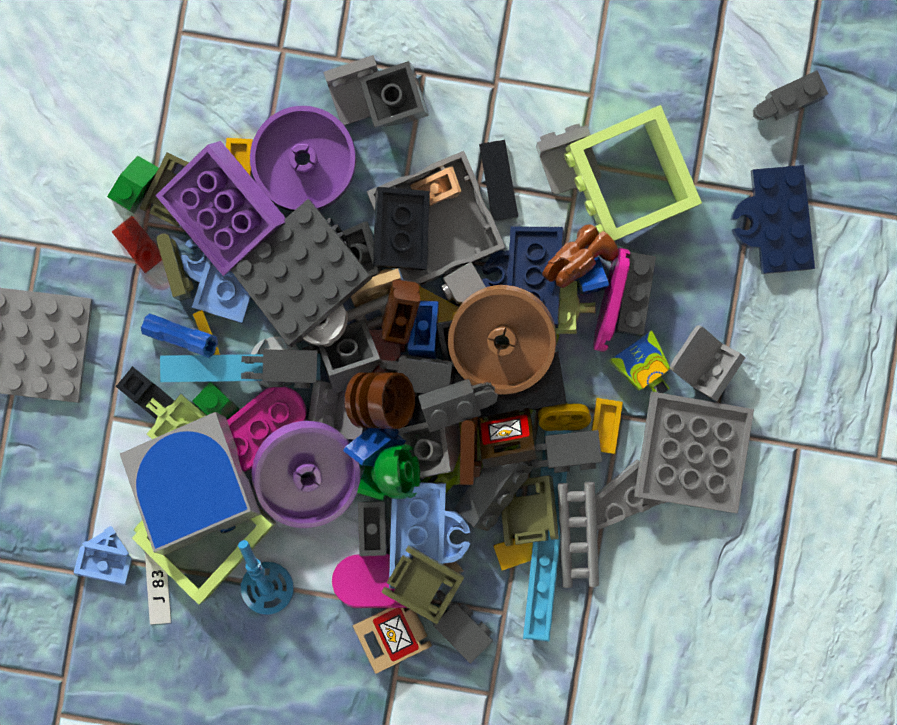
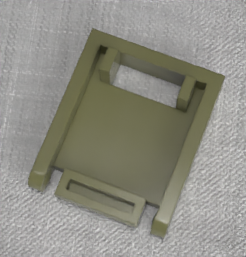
[140,152,189,230]
[156,234,194,301]
[502,475,559,546]
[381,545,464,624]

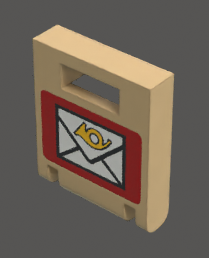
[352,608,432,674]

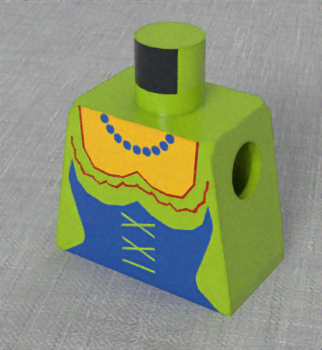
[609,330,670,393]

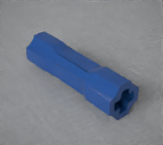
[141,313,218,358]

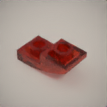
[112,215,162,273]

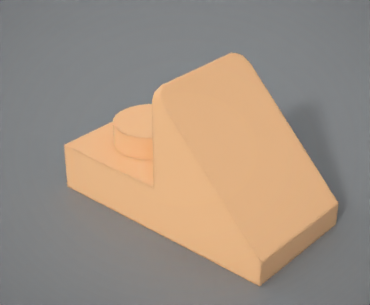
[410,166,461,207]

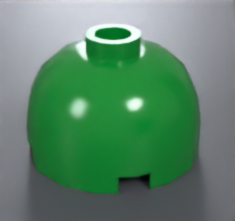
[371,444,420,499]

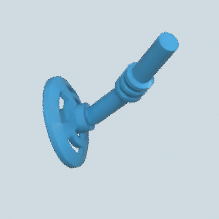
[238,540,294,614]

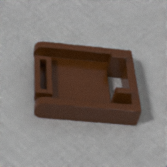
[460,416,482,485]

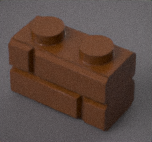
[381,279,420,344]

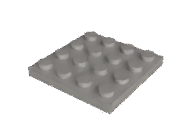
[0,288,93,403]
[634,392,754,513]

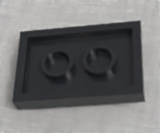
[373,187,430,271]

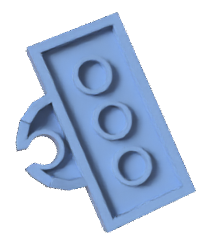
[181,238,251,323]
[389,482,470,590]

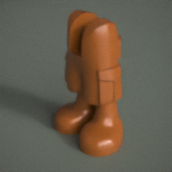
[542,224,619,288]

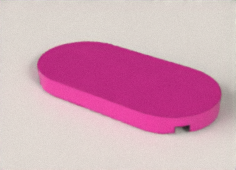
[593,248,630,352]
[227,386,306,472]
[332,554,407,608]

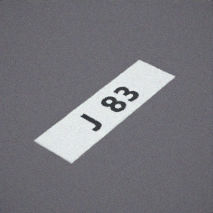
[145,552,171,624]

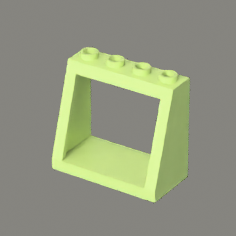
[564,105,702,241]
[132,507,276,604]

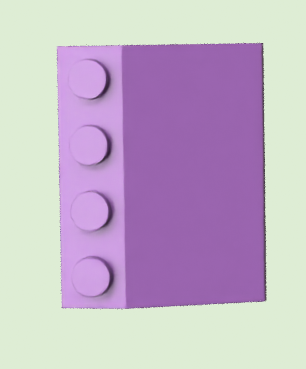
[156,141,285,276]

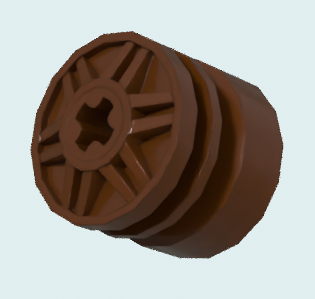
[345,373,415,429]

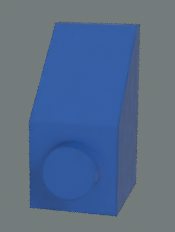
[576,257,609,296]
[408,301,439,359]
[343,428,406,466]

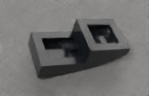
[116,366,175,419]

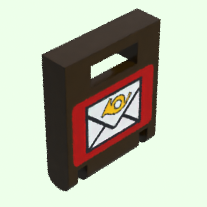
[478,407,537,469]

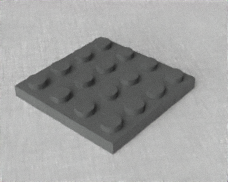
[231,199,372,347]

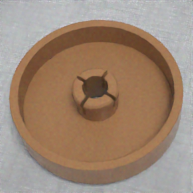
[448,285,556,394]

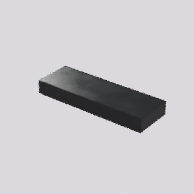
[479,140,518,221]

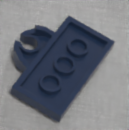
[730,165,815,274]
[482,226,564,328]

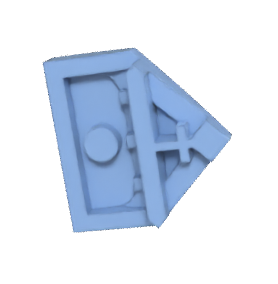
[74,526,132,586]

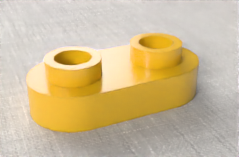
[537,404,591,431]

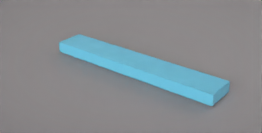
[160,354,320,382]

